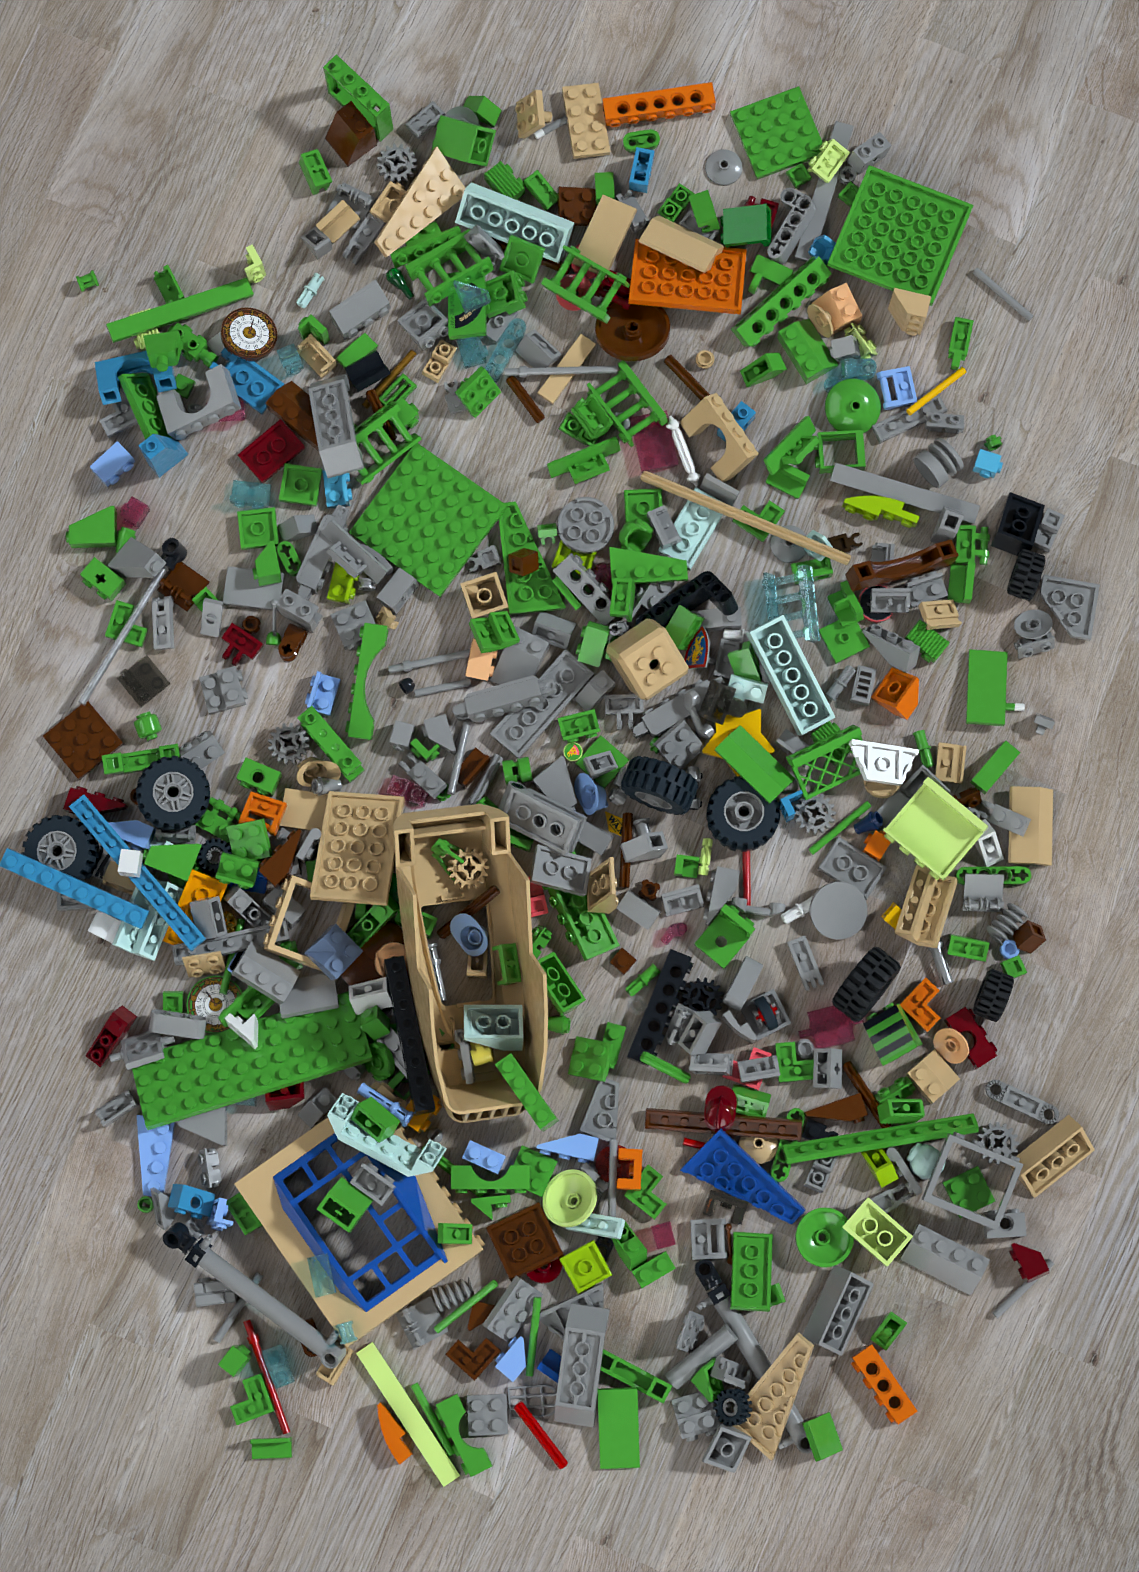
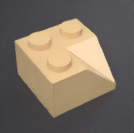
[460,572,509,619]

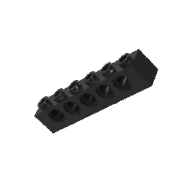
[627,949,694,1067]

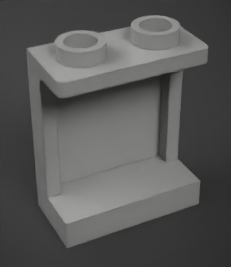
[276,589,323,633]

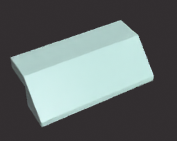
[112,879,183,961]

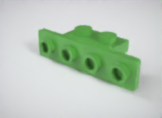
[390,222,461,268]
[764,416,819,475]
[547,436,620,484]
[218,985,275,1027]

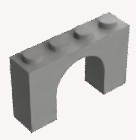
[156,364,242,441]

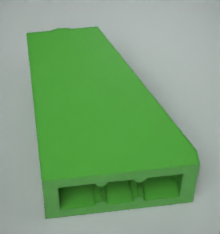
[66,506,117,548]
[143,844,202,881]

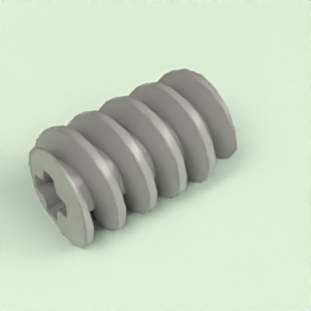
[986,903,1029,946]
[431,1277,474,1312]

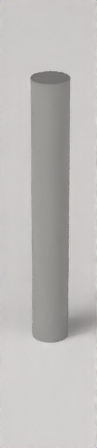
[414,678,472,697]

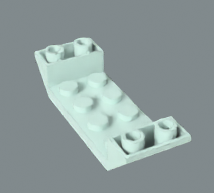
[327,1093,447,1177]

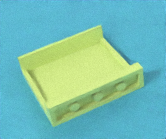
[883,777,988,881]

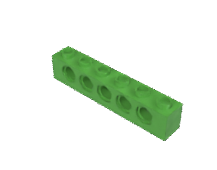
[731,256,832,347]

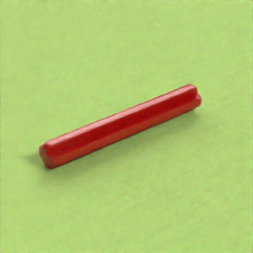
[514,1401,568,1469]

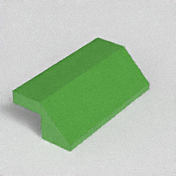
[714,725,795,804]

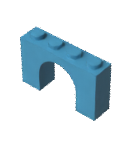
[95,351,177,405]

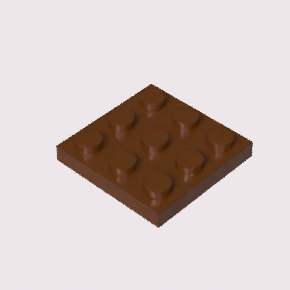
[43,701,124,780]
[486,1202,564,1281]

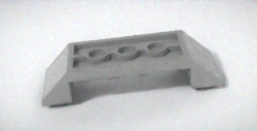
[308,373,364,478]
[555,1303,610,1427]

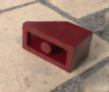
[265,1082,305,1111]

